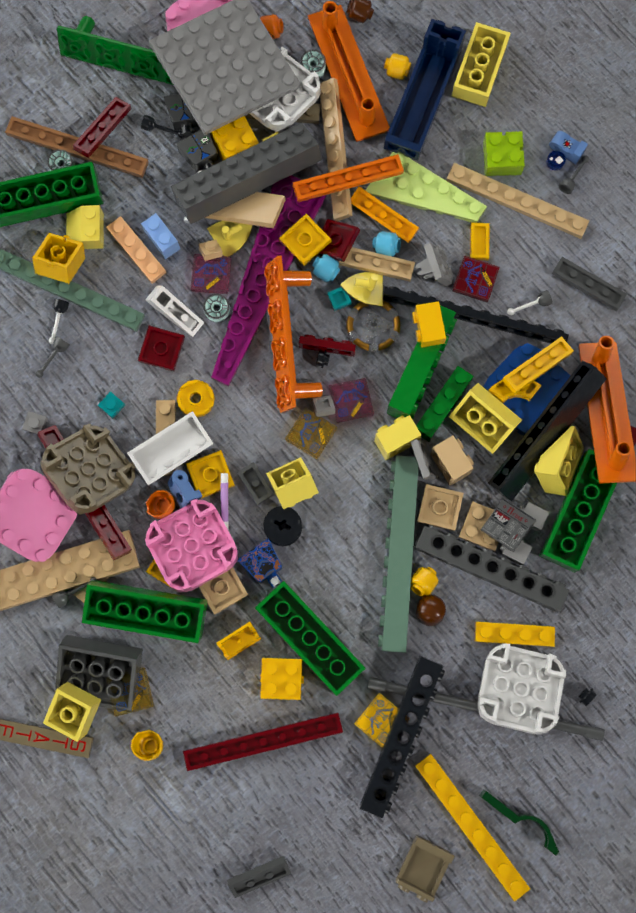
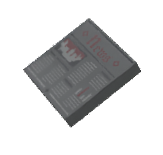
[481,498,536,553]

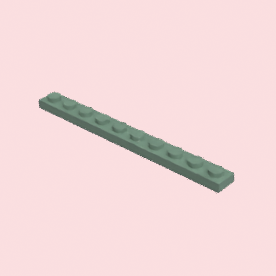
[0,249,145,332]

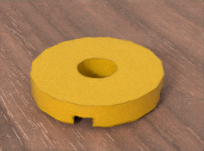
[177,380,215,418]

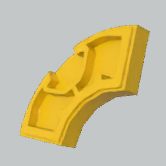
[488,380,542,403]

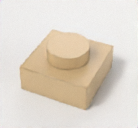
[199,240,223,261]

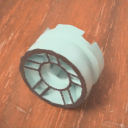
[301,49,326,78]
[47,149,75,171]
[203,294,230,322]

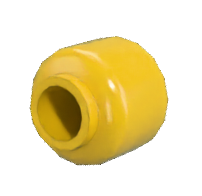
[384,53,412,80]
[410,567,439,596]

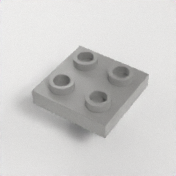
[415,242,454,287]

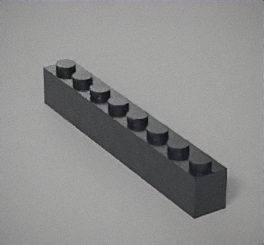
[488,361,606,502]

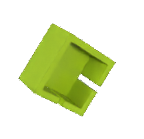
[483,131,525,176]

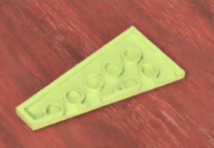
[365,152,487,223]

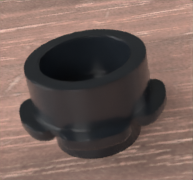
[316,350,330,368]
[578,688,597,706]

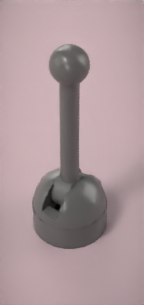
[559,156,589,194]
[36,336,70,378]
[52,577,98,608]

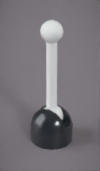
[49,299,69,344]

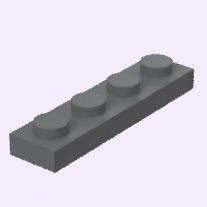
[552,257,627,312]

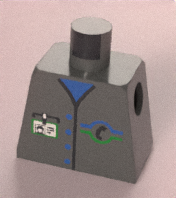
[164,94,199,137]
[176,130,218,172]

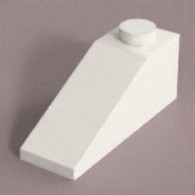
[146,286,204,337]

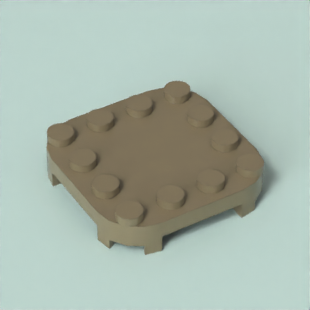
[40,424,136,515]

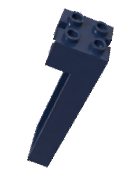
[384,19,466,161]

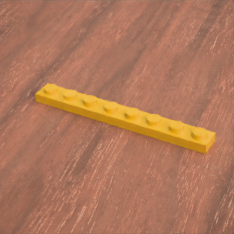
[415,753,530,902]

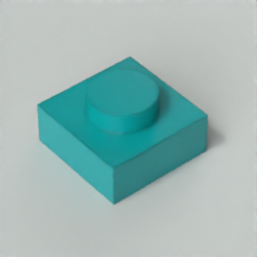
[327,287,352,311]
[98,391,125,419]

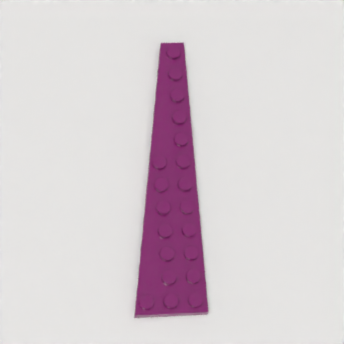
[211,175,327,387]

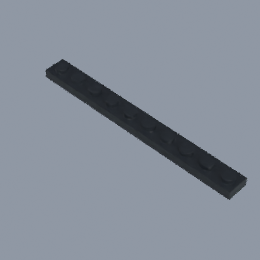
[383,286,569,343]

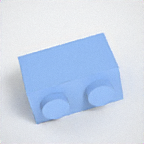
[141,213,180,260]

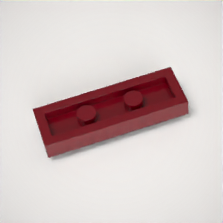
[299,335,356,357]

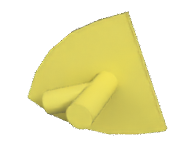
[207,221,252,259]
[340,272,383,306]

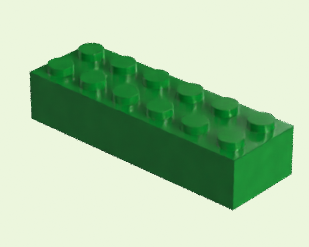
[0,162,104,227]
[387,305,457,419]
[539,449,617,573]
[81,580,208,643]
[255,581,366,696]

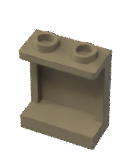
[395,835,455,903]

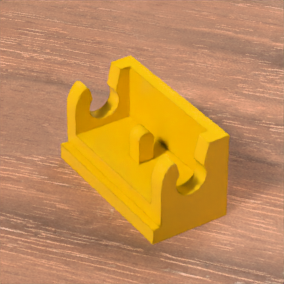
[216,622,261,660]

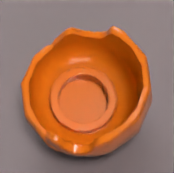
[146,490,175,519]

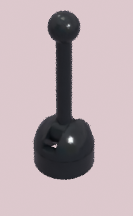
[141,115,183,138]

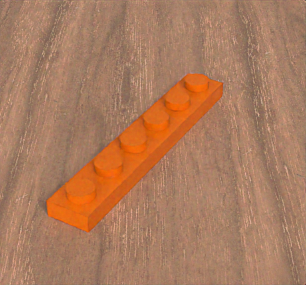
[292,154,404,202]

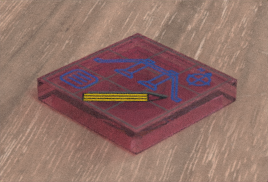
[191,254,232,294]
[329,378,374,423]

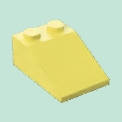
[534,426,584,496]

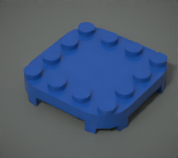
[483,343,570,436]

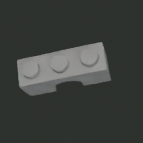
[500,502,549,565]

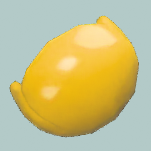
[131,730,163,761]

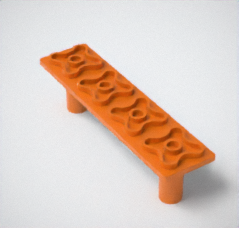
[308,1,390,142]
[264,256,323,413]
[578,335,636,483]

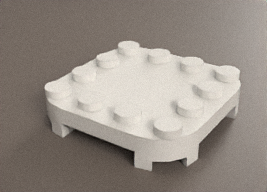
[249,47,321,133]
[478,643,566,735]

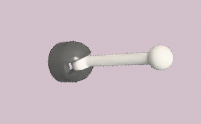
[507,290,553,316]

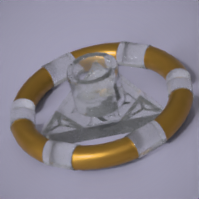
[346,300,401,351]

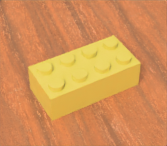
[452,22,511,107]

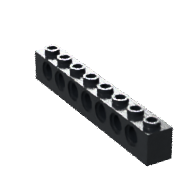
[360,655,445,818]

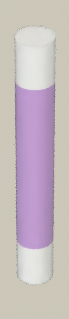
[220,473,229,531]

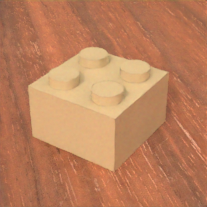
[430,435,474,486]

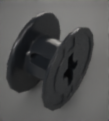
[263,506,302,547]

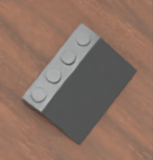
[55,635,143,712]

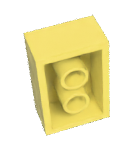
[449,383,522,454]

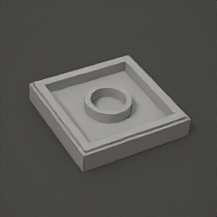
[411,439,438,481]

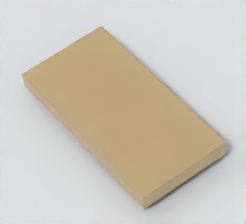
[205,192,285,228]

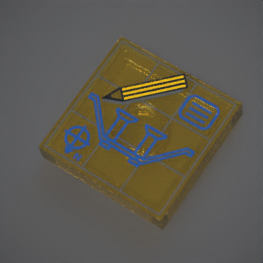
[285,407,337,460]
[106,668,155,717]

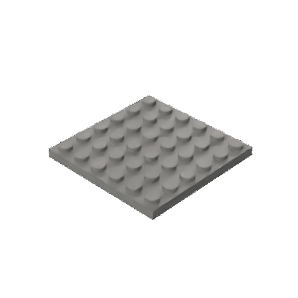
[149,0,301,135]

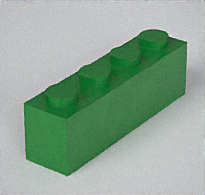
[416,366,474,442]

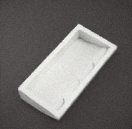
[127,411,213,485]

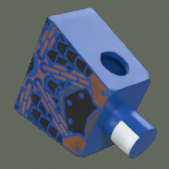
[237,538,283,588]

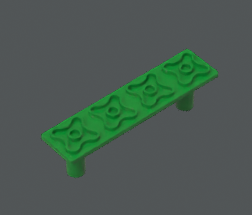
[57,16,174,85]

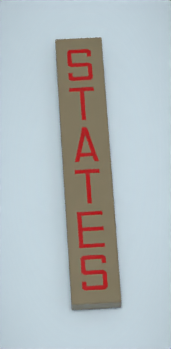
[0,719,94,758]

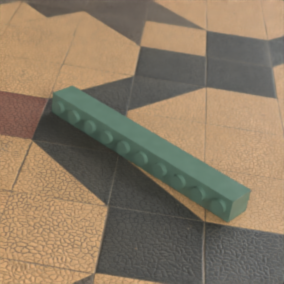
[378,456,419,653]

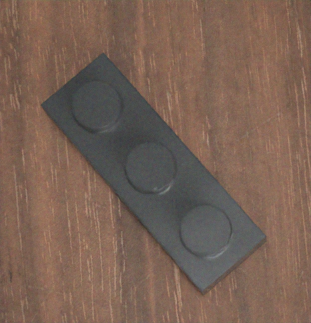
[227,856,291,898]

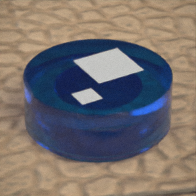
[546,151,566,170]

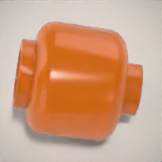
[260,14,284,39]

